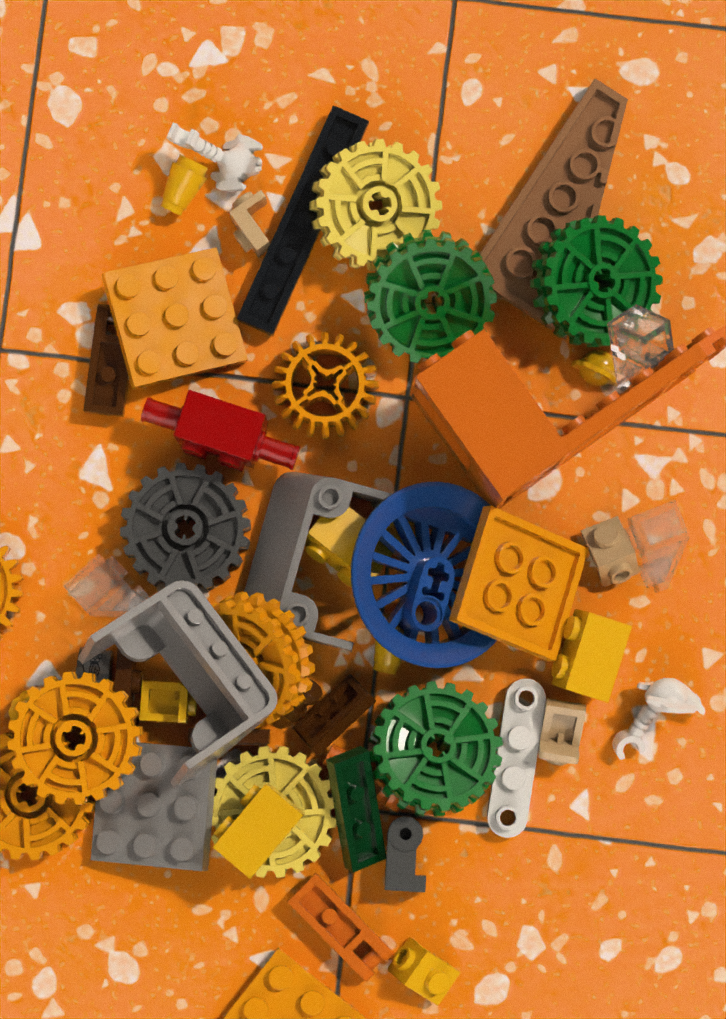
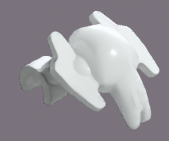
[166,122,263,192]
[612,678,705,760]

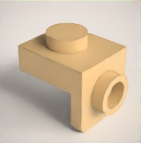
[229,190,270,258]
[581,516,639,587]
[538,698,586,766]

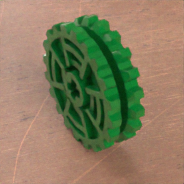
[530,215,663,347]
[364,230,497,363]
[368,681,503,818]

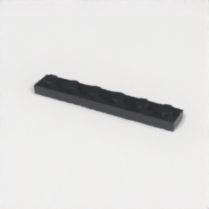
[237,105,369,336]

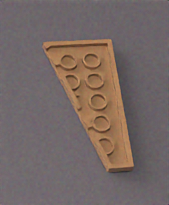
[480,79,628,340]

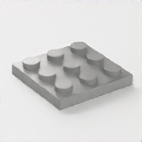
[91,742,217,871]

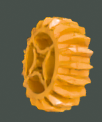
[272,332,379,439]

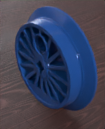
[351,482,497,668]

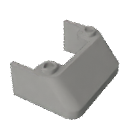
[244,472,392,652]
[78,580,277,789]

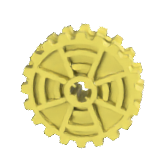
[309,139,442,271]
[211,746,337,878]

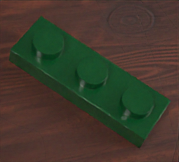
[326,746,386,873]

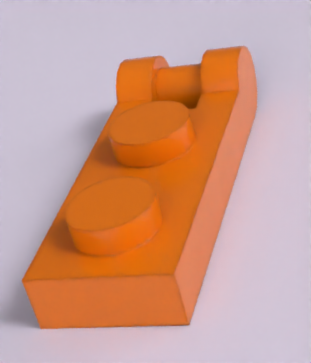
[287,873,395,982]

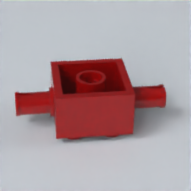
[140,390,300,472]

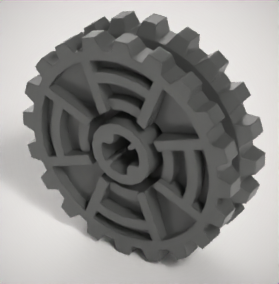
[120,463,251,591]

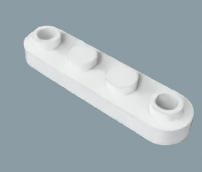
[487,678,546,838]

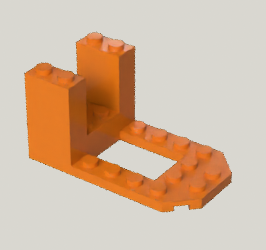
[412,325,726,509]

